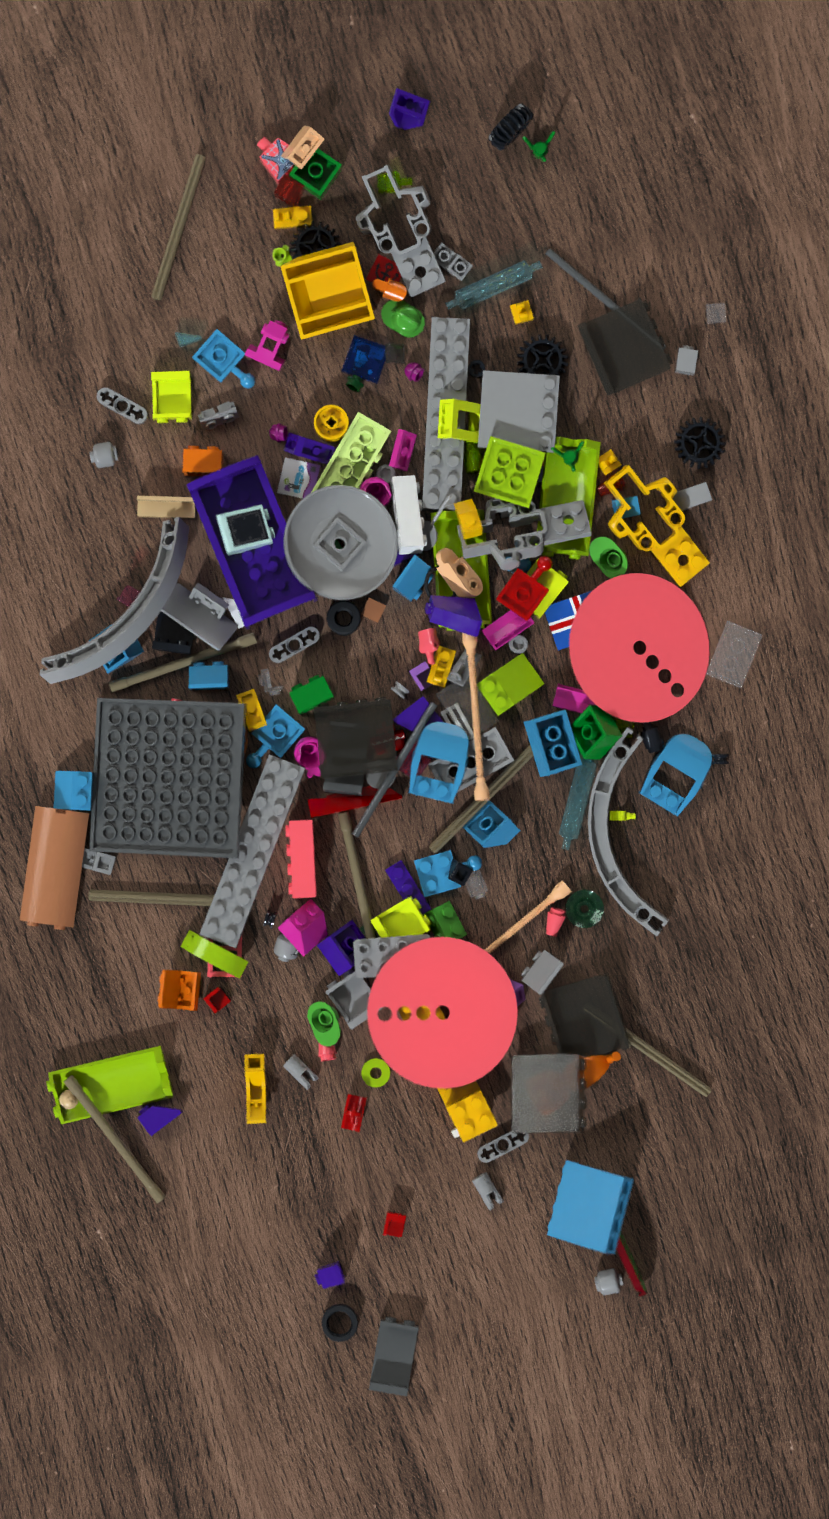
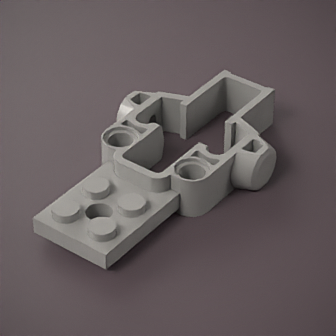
[356,165,446,297]
[457,498,592,571]

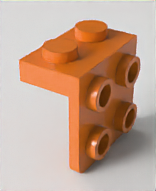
[158,970,201,1011]

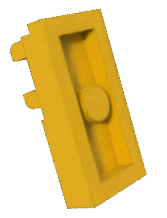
[273,206,312,229]
[426,646,456,688]
[236,689,267,732]

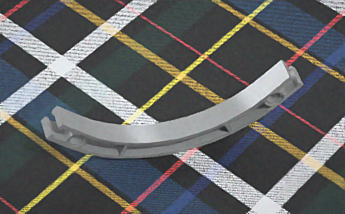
[39,517,189,684]
[588,727,669,936]

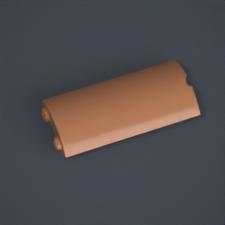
[20,806,89,930]

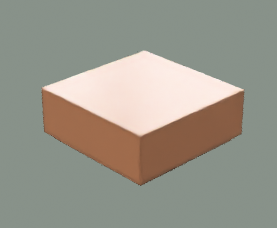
[361,598,386,623]

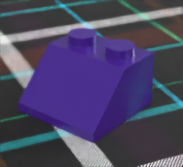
[317,920,366,976]

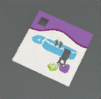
[277,458,320,498]

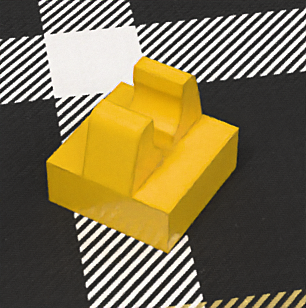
[510,300,534,325]
[598,449,621,476]

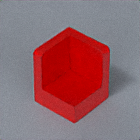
[203,986,231,1014]
[383,1211,406,1237]

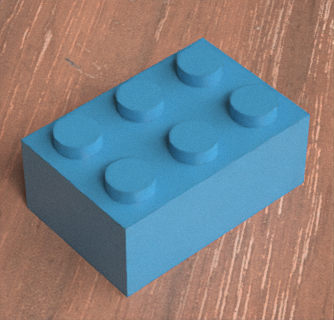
[524,709,582,777]

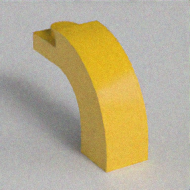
[245,1054,267,1124]

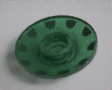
[566,890,604,928]

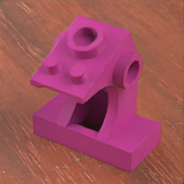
[245,320,290,371]

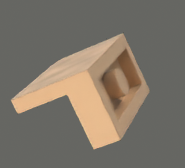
[281,126,324,169]

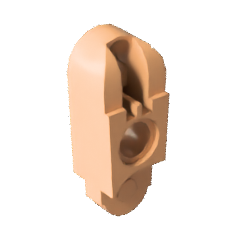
[436,548,483,598]

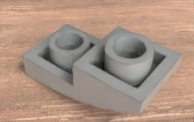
[433,243,473,281]

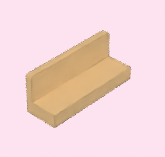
[137,496,195,519]

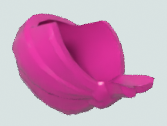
[360,477,392,506]
[294,736,327,778]

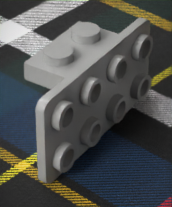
[161,583,238,651]
[353,934,430,978]

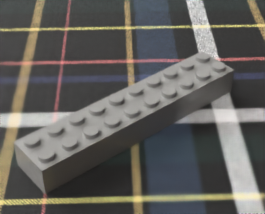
[422,317,470,511]
[200,754,305,948]

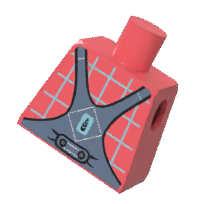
[257,137,295,185]

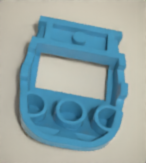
[408,722,470,804]
[639,734,712,817]

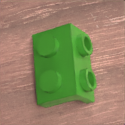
[424,901,467,939]

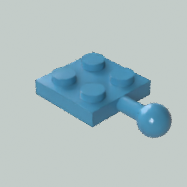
[192,329,255,389]
[246,705,306,768]
[414,850,482,897]

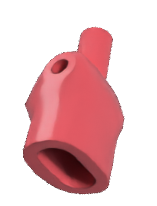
[418,628,440,665]

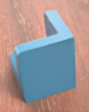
[611,496,641,518]

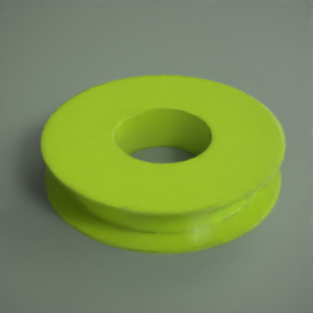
[361,1058,390,1087]

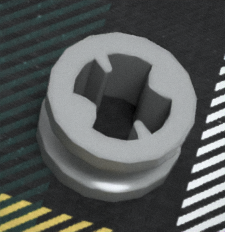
[391,681,409,699]

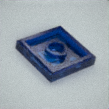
[341,335,390,384]

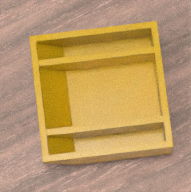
[281,242,375,340]

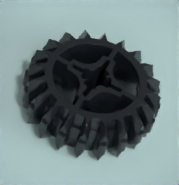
[488,103,534,150]
[290,221,341,259]
[517,334,568,380]
[674,417,726,469]

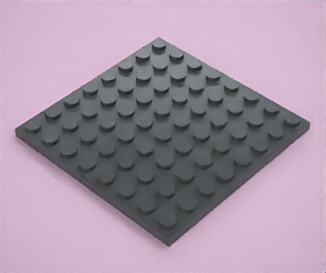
[89,698,246,858]

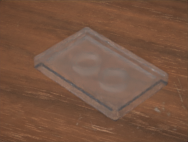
[706,621,763,688]
[435,678,499,741]

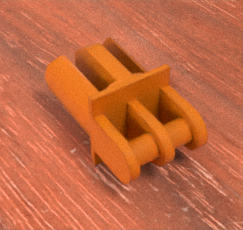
[372,278,407,302]

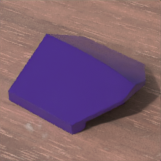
[389,88,430,130]

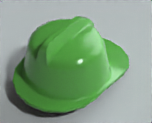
[381,300,425,337]
[589,537,628,578]
[307,1001,340,1047]

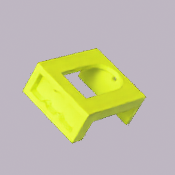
[438,399,481,444]

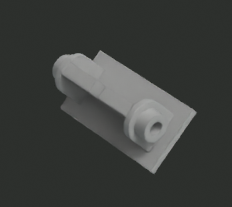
[198,401,239,431]
[447,649,482,687]

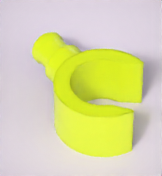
[609,811,636,821]

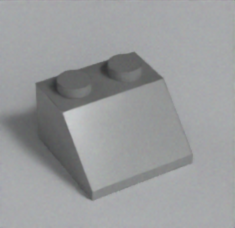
[521,950,564,995]

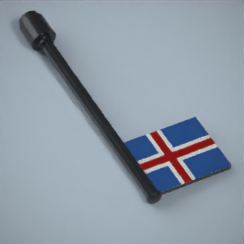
[545,584,664,753]

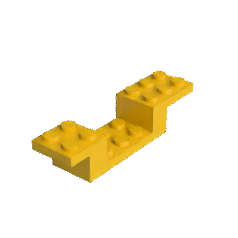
[398,1006,498,1143]

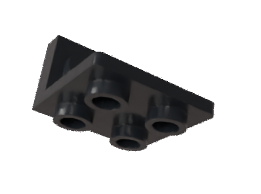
[152,612,194,655]

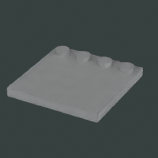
[478,370,560,453]

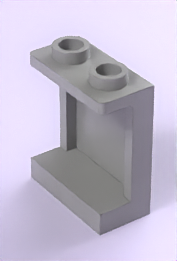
[325,969,383,1030]

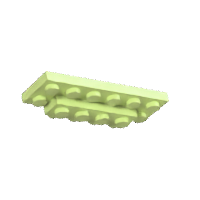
[311,412,391,493]

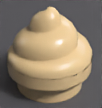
[59,1090,79,1109]

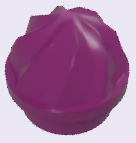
[405,362,424,382]
[269,423,288,443]

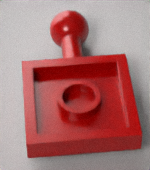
[496,556,552,622]

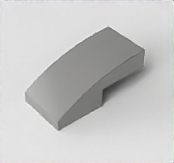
[673,482,712,511]
[82,848,116,875]

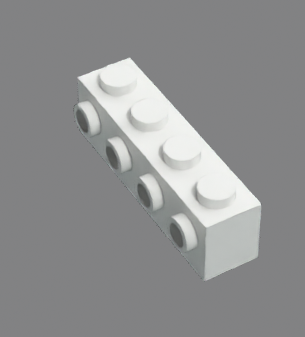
[390,475,427,555]

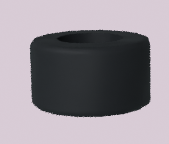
[327,600,361,636]

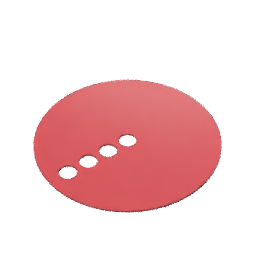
[569,573,710,723]
[367,937,517,1088]

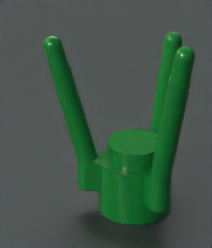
[523,131,555,162]
[551,441,584,472]

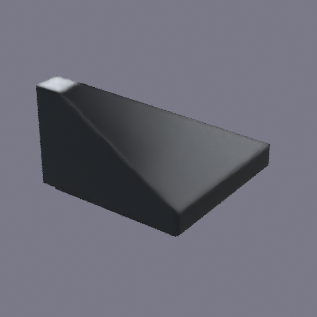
[448,859,473,887]

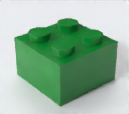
[289,149,343,200]
[289,674,334,715]
[571,705,622,760]

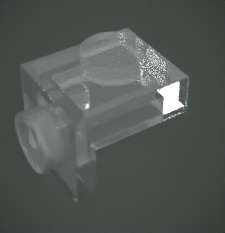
[258,669,284,696]

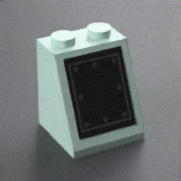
[217,505,275,556]

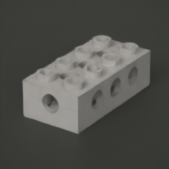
[428,727,514,793]

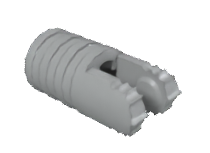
[283,1054,319,1090]
[472,1172,503,1210]

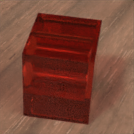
[274,174,305,207]

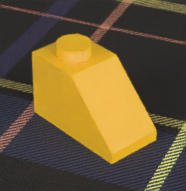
[454,499,482,540]

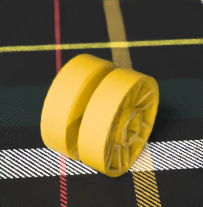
[314,405,349,442]

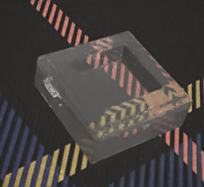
[706,303,726,324]

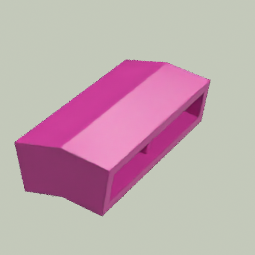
[482,610,534,651]
[552,684,595,714]

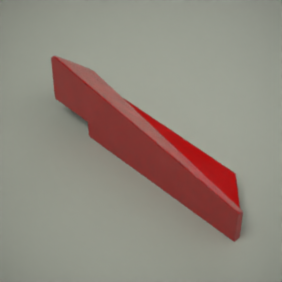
[307,786,403,818]

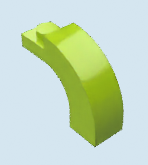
[180,930,248,979]

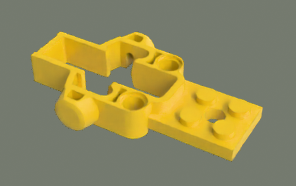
[604,465,710,587]

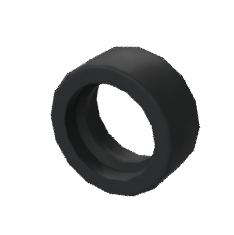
[322,1304,358,1342]

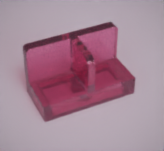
[116,585,141,608]

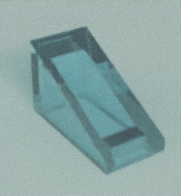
[175,332,202,347]

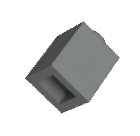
[675,345,698,376]

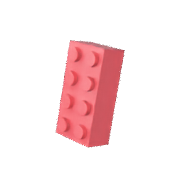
[286,820,317,898]

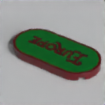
[616,1231,647,1297]

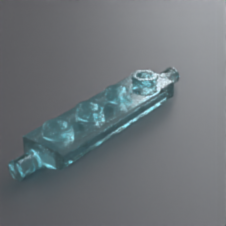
[445,260,543,310]
[559,759,597,850]

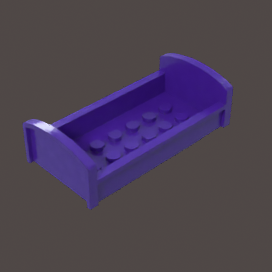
[187,455,318,630]

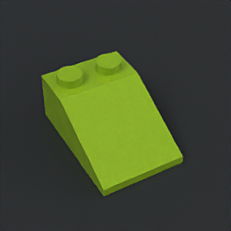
[477,653,544,717]

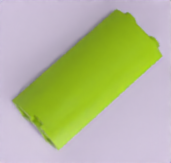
[535,437,601,559]
[430,509,492,631]
[46,1046,174,1124]

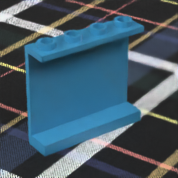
[547,1160,634,1254]

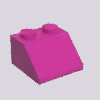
[278,899,328,957]

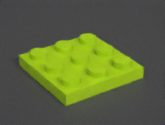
[474,436,546,508]

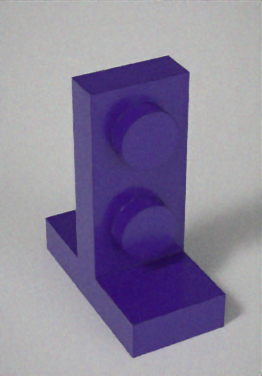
[283,432,337,464]

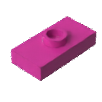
[389,429,417,472]

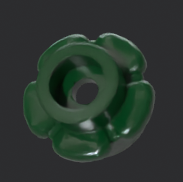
[346,375,364,392]

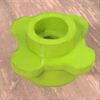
[273,245,292,267]

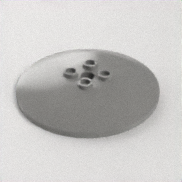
[284,485,398,600]

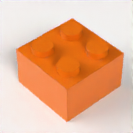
[183,446,224,477]

